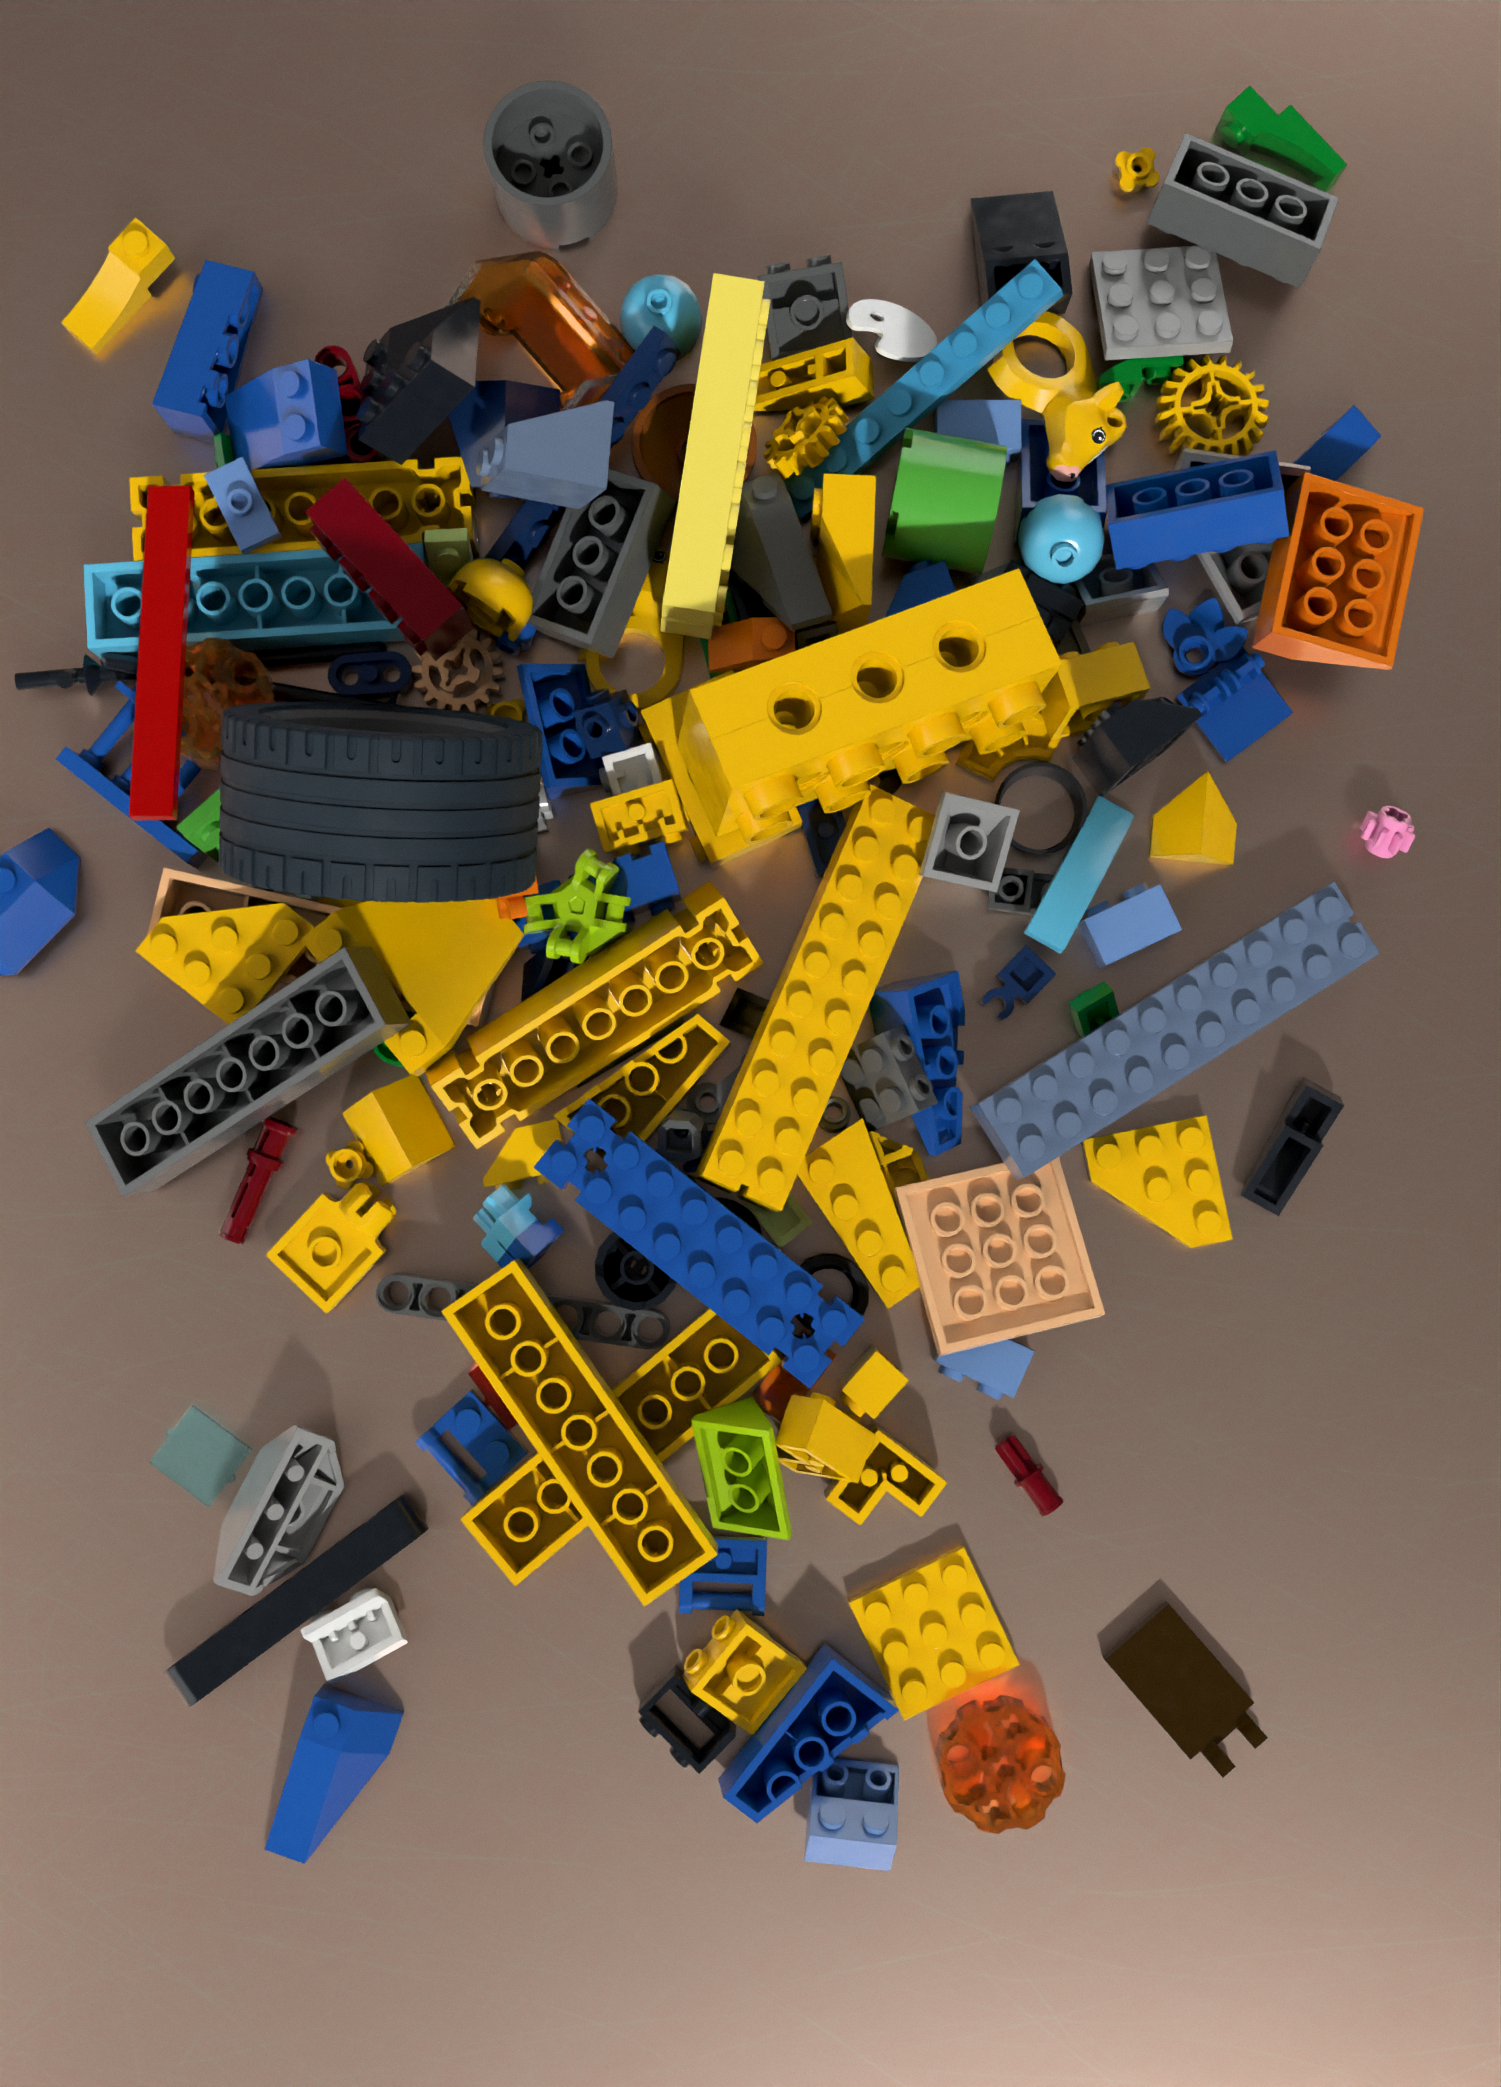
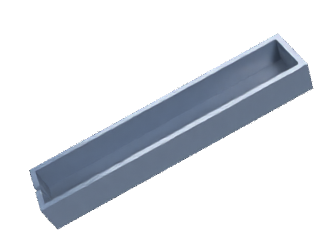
[970,882,1380,1180]

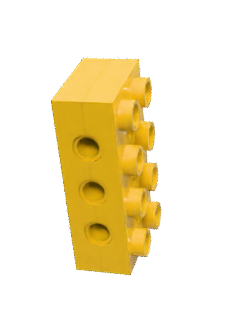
[677,568,1062,844]

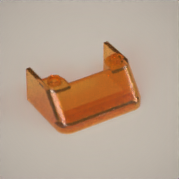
[445,251,636,411]

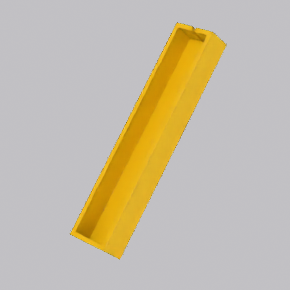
[693,784,935,1212]

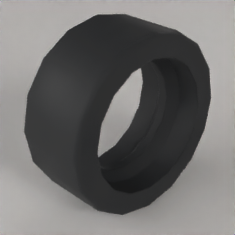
[795,1253,869,1331]

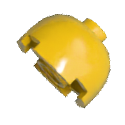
[447,558,533,641]

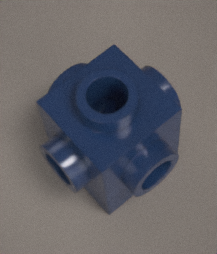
[573,688,642,759]

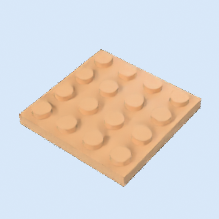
[893,1157,1105,1357]

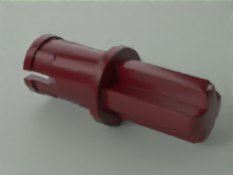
[995,1434,1064,1517]

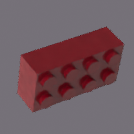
[306,477,474,661]

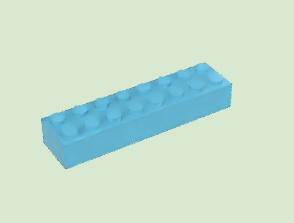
[83,543,430,658]

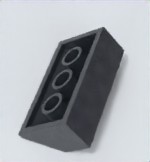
[1072,699,1203,797]

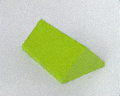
[691,1396,792,1540]

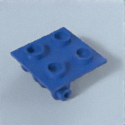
[1176,647,1293,763]

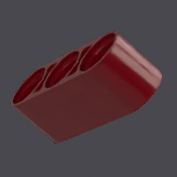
[314,345,388,463]

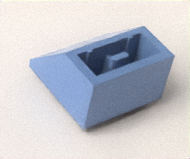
[804,1758,899,1871]

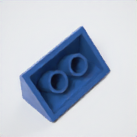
[516,664,605,800]

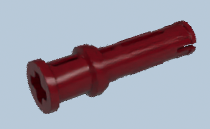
[218,1116,298,1244]

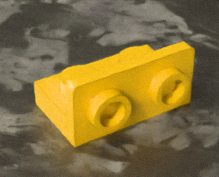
[589,779,689,857]

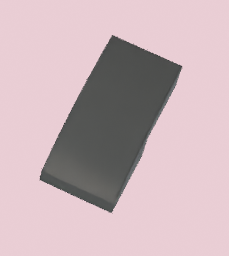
[988,868,1054,916]

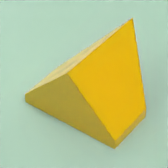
[1149,771,1237,865]

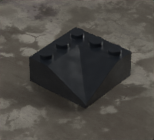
[357,297,481,465]

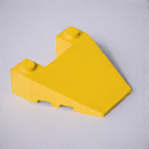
[300,899,525,1077]

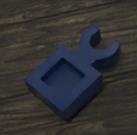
[980,945,1056,1021]

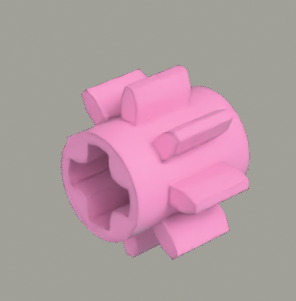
[1360,806,1416,858]

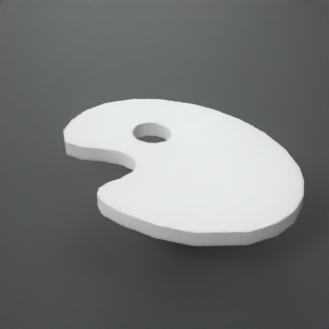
[846,299,937,362]

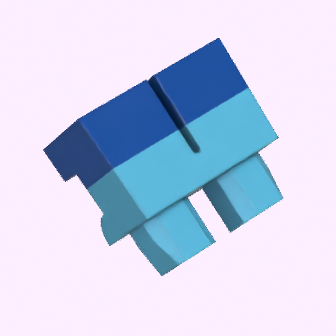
[473,1184,564,1269]

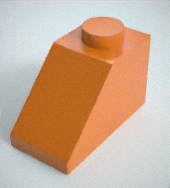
[708,617,795,673]

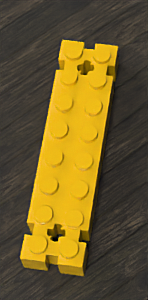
[129,456,479,561]
[425,881,764,1149]

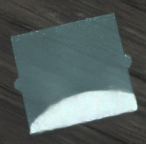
[149,1405,252,1507]

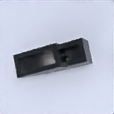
[1241,1077,1344,1216]

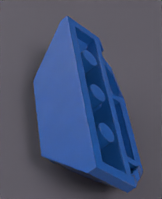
[0,828,81,976]

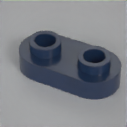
[328,651,414,699]

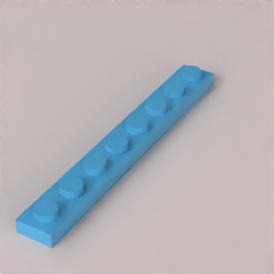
[783,259,1064,523]

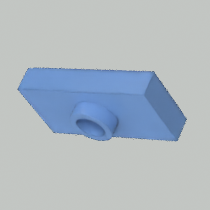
[204,457,282,555]

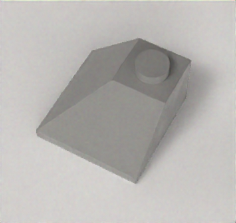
[919,791,1020,892]

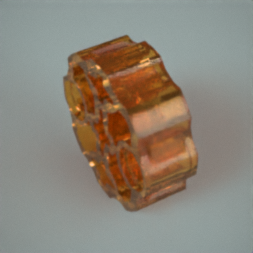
[180,638,278,771]
[935,1695,1066,1834]

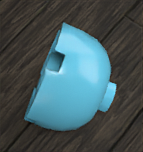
[619,274,702,361]
[1018,494,1104,584]

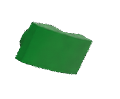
[1097,356,1184,402]

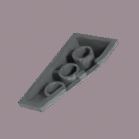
[730,473,833,631]

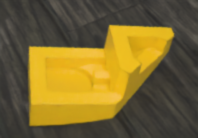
[868,1131,930,1208]

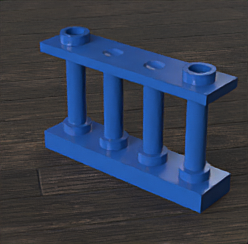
[56,680,221,869]

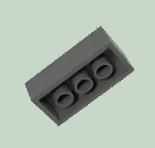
[1146,133,1339,288]
[527,469,677,659]

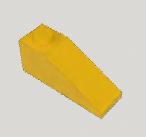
[754,337,875,411]

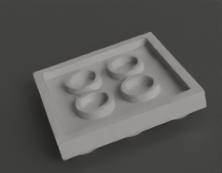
[1089,246,1233,360]

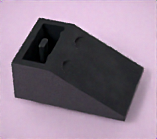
[971,191,1073,314]

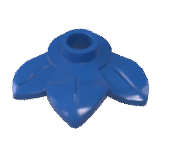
[1163,598,1248,677]

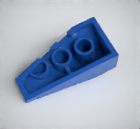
[264,1683,404,1864]

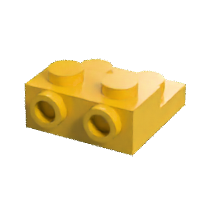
[682,1609,807,1736]

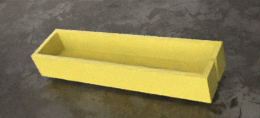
[660,273,771,639]

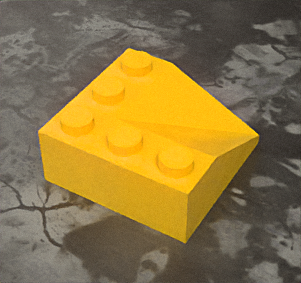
[810,474,876,635]

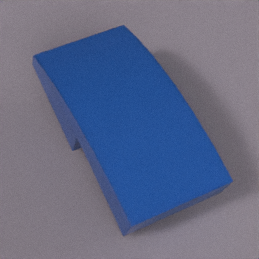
[1292,405,1381,481]

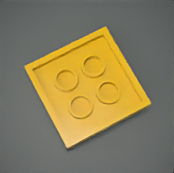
[848,1545,1020,1720]

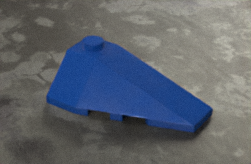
[869,971,965,1156]

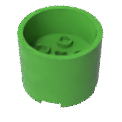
[881,427,1007,575]

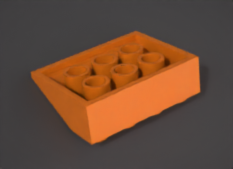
[1252,472,1424,670]

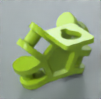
[523,848,632,964]

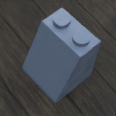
[476,400,614,510]

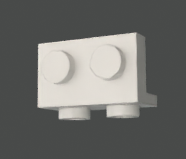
[300,1588,409,1684]

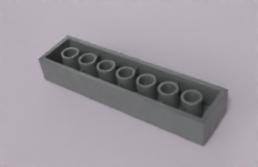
[85,947,412,1197]

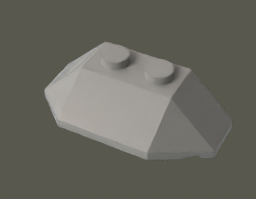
[213,1425,344,1596]

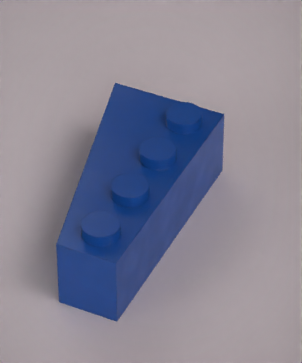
[152,260,263,443]
[512,841,682,954]
[718,1643,899,1823]

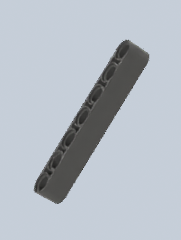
[376,1273,670,1349]

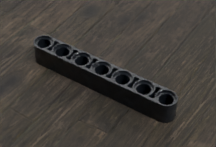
[164,1494,429,1707]

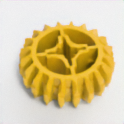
[1155,354,1269,456]

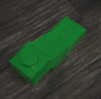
[1217,86,1347,192]

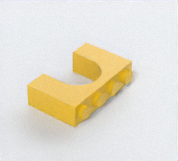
[639,669,803,869]

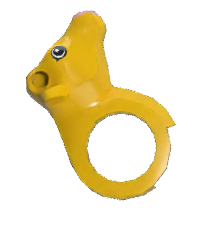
[987,311,1127,482]

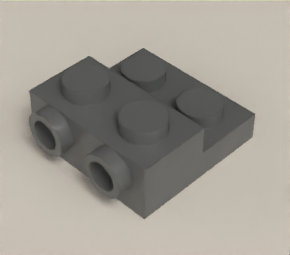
[757,255,852,361]
[840,1025,938,1132]

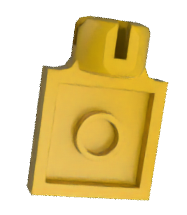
[266,1181,396,1314]

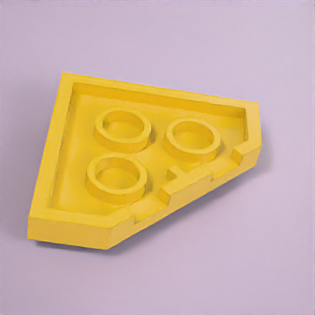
[135,903,315,1025]
[1081,1115,1233,1248]

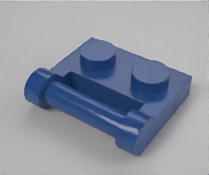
[414,1389,529,1506]
[679,1536,767,1616]

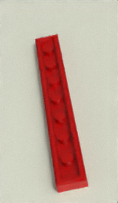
[129,486,195,821]

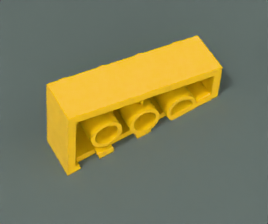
[797,1118,920,1309]

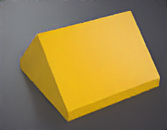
[342,1075,457,1187]

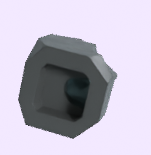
[658,1106,708,1162]

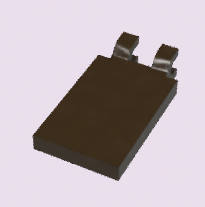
[1103,1601,1268,1778]

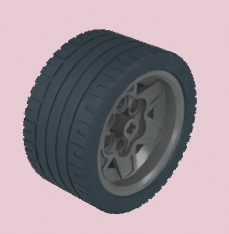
[219,702,543,903]

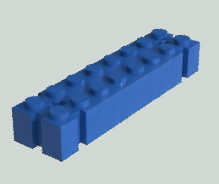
[534,1098,865,1389]

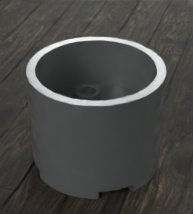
[483,81,618,249]

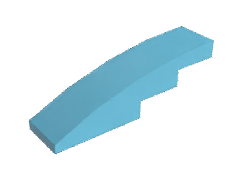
[1023,795,1135,954]

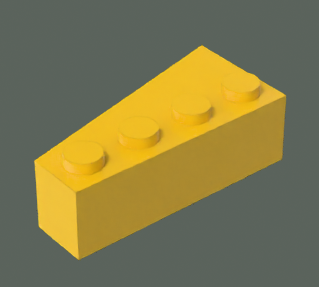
[553,1014,731,1159]

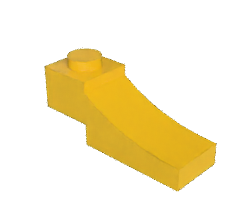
[61,217,175,355]

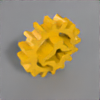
[763,396,849,478]

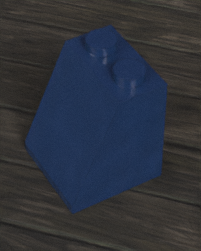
[448,380,560,501]

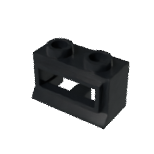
[638,1665,736,1774]

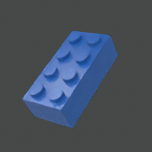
[1106,450,1289,570]

